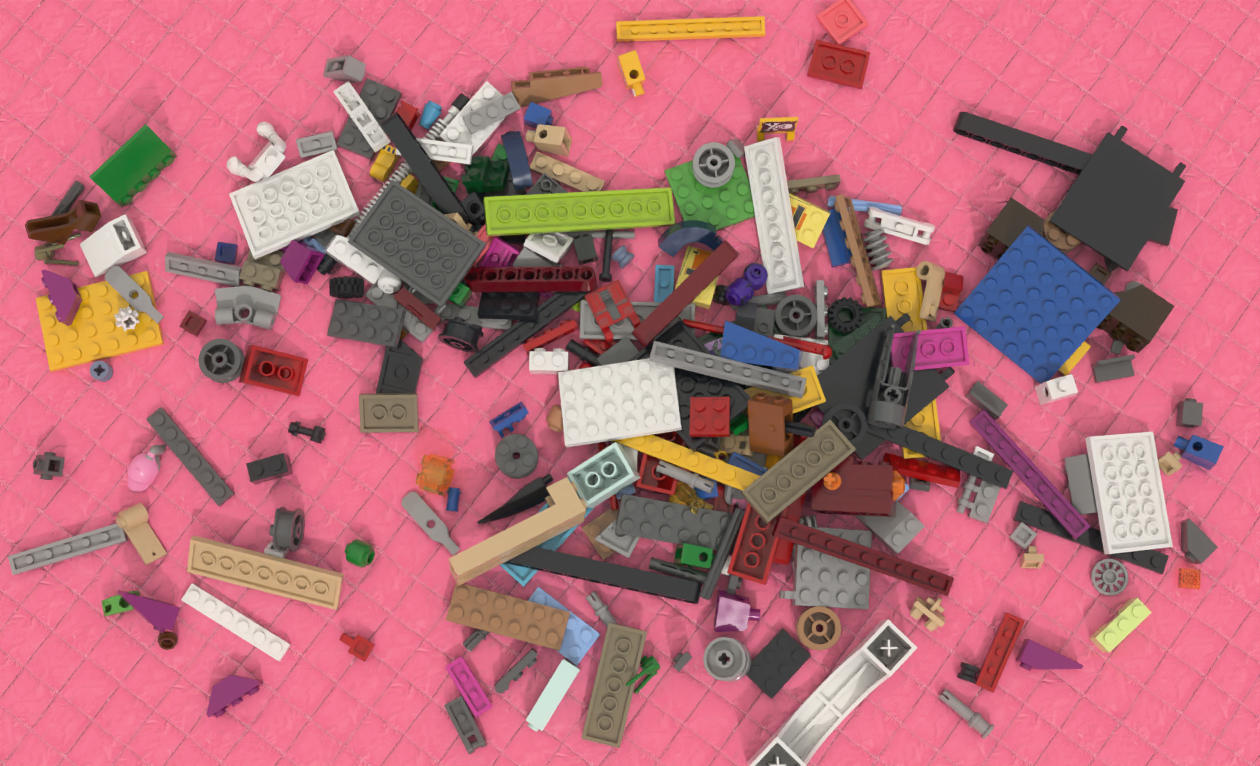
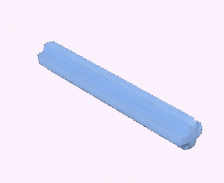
[827,196,902,216]

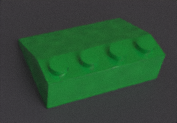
[90,124,177,208]

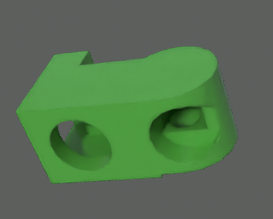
[101,591,141,617]

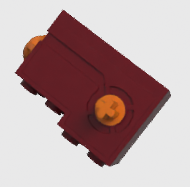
[811,455,905,517]

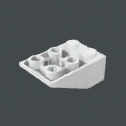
[80,214,147,277]

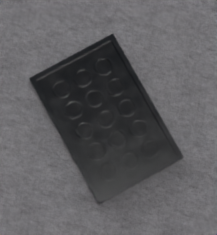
[629,320,751,452]

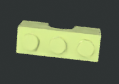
[1090,598,1152,653]

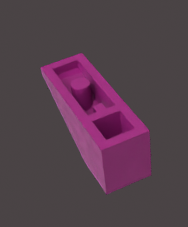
[117,590,180,632]
[1015,639,1084,671]

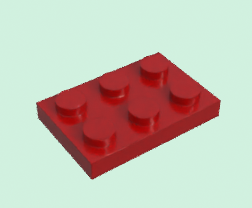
[807,39,871,89]

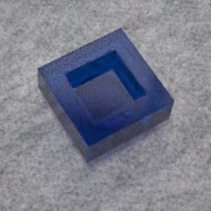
[215,242,238,264]

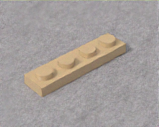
[529,151,605,192]

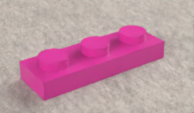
[445,656,493,717]

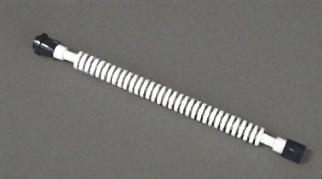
[316,93,470,276]

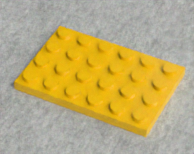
[36,271,164,372]

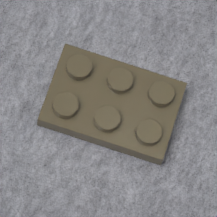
[359,393,419,433]

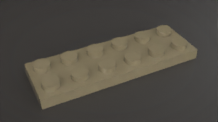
[741,420,856,524]
[581,622,647,748]

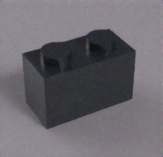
[246,453,293,484]

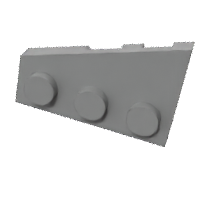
[594,519,640,558]

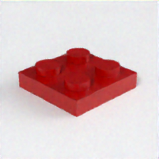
[689,397,730,437]

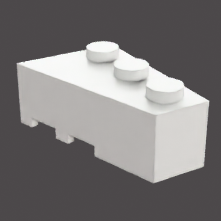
[324,235,384,284]

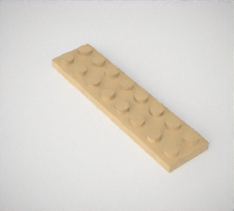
[187,535,344,610]

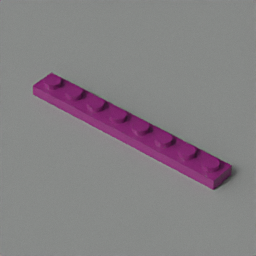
[969,409,1091,539]

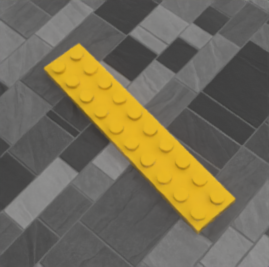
[881,267,941,459]

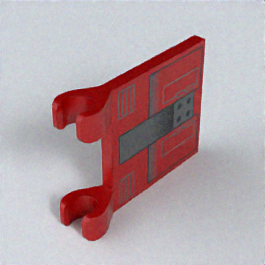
[584,279,641,342]

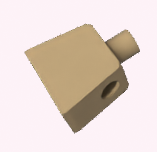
[526,124,573,157]

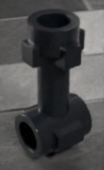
[288,421,326,444]

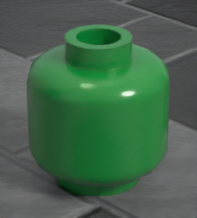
[344,539,375,568]

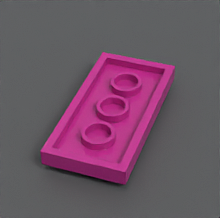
[890,326,970,372]

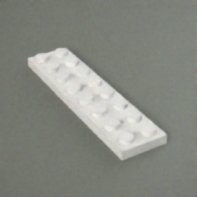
[744,137,804,294]

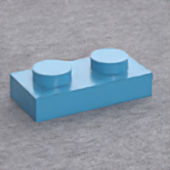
[654,265,675,302]

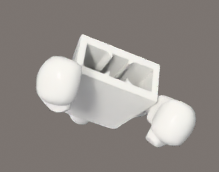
[226,121,286,182]

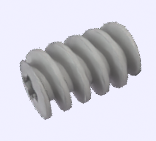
[862,229,894,271]

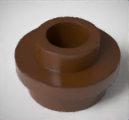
[158,631,178,650]

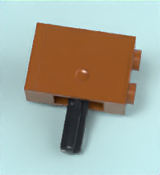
[748,392,816,458]

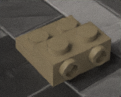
[239,250,285,292]

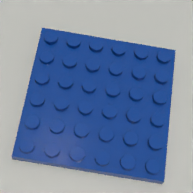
[954,225,1121,384]

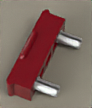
[393,287,446,331]

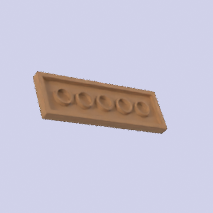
[834,194,882,307]
[446,583,570,651]

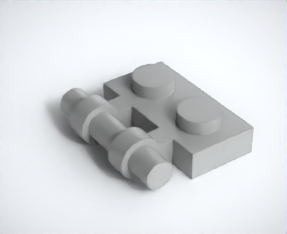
[956,475,1001,524]

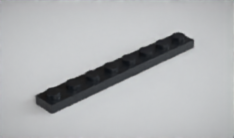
[464,278,598,378]
[866,413,1013,489]
[1013,501,1169,575]

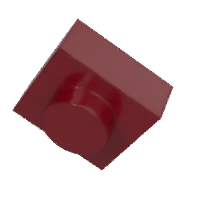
[179,310,207,337]

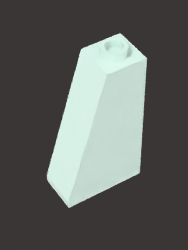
[526,659,581,732]

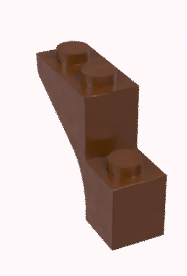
[25,200,101,245]

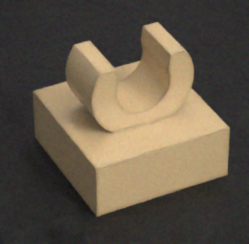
[1158,451,1183,476]
[1020,546,1044,569]

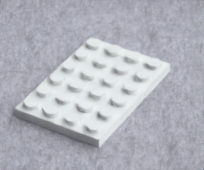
[229,150,361,259]
[558,358,682,447]
[1085,432,1173,555]

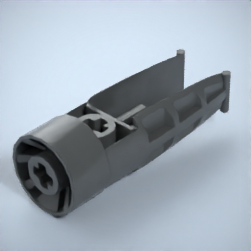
[867,324,921,430]

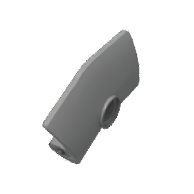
[215,286,281,330]

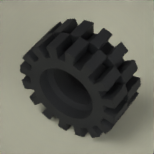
[329,276,364,299]
[827,297,864,334]

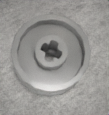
[703,637,751,682]

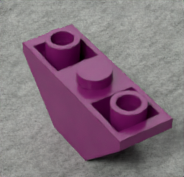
[41,269,82,326]
[206,675,263,718]

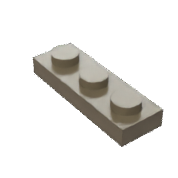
[787,174,841,195]

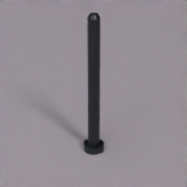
[599,229,613,282]

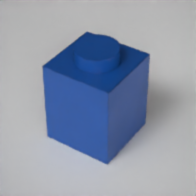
[523,102,554,129]

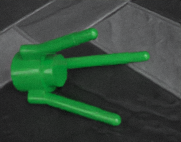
[626,655,661,694]

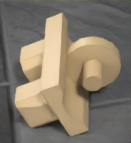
[910,596,946,632]

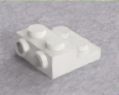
[524,232,574,263]

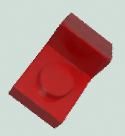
[938,272,963,312]

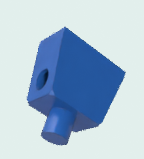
[1173,435,1224,471]

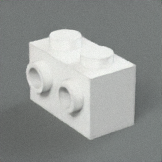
[529,348,569,374]

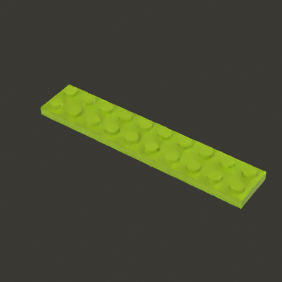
[483,187,675,236]

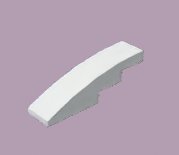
[333,81,390,152]

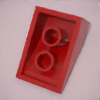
[239,345,308,396]

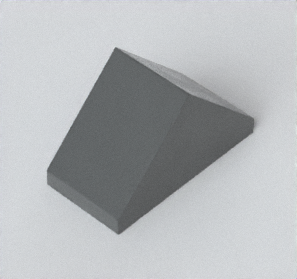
[735,302,757,331]

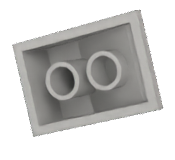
[854,500,925,555]

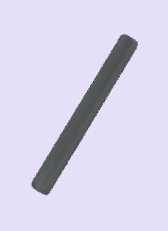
[700,508,745,600]

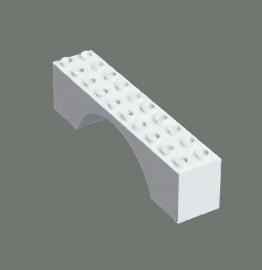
[746,619,918,766]

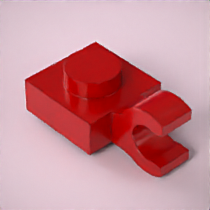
[339,633,376,662]

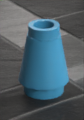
[419,100,442,130]

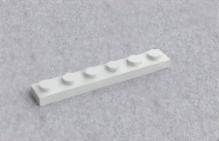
[181,583,291,662]

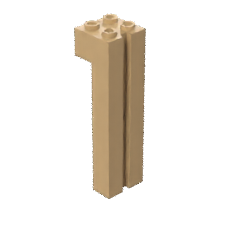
[449,477,587,586]

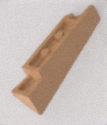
[511,67,602,107]

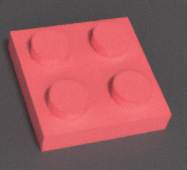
[816,0,869,45]

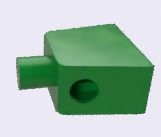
[674,543,716,569]

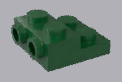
[462,156,510,193]

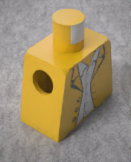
[616,50,645,97]

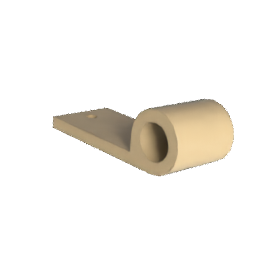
[916,261,945,322]
[116,503,167,565]

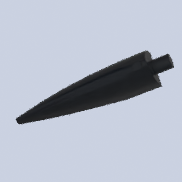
[477,474,554,524]

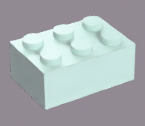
[567,442,641,508]

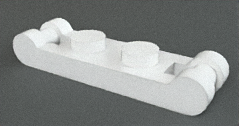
[864,207,935,245]

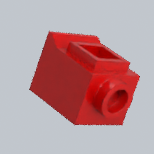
[396,100,420,130]

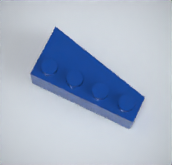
[720,321,802,370]

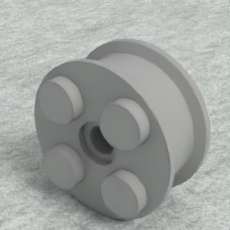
[692,142,735,188]

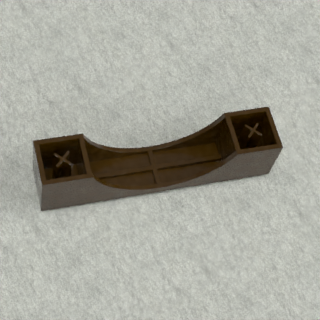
[978,198,1174,353]

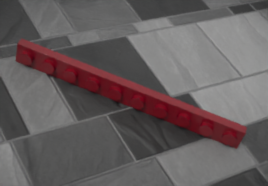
[771,516,954,596]

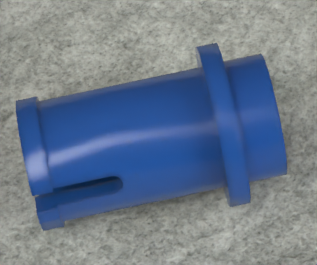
[446,487,462,512]

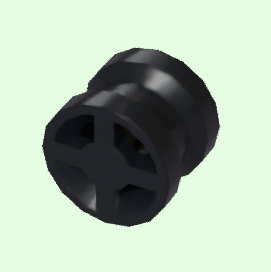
[712,285,730,306]
[956,662,980,684]

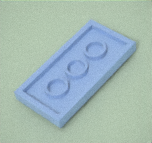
[528,587,600,666]

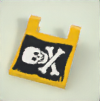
[756,117,798,142]

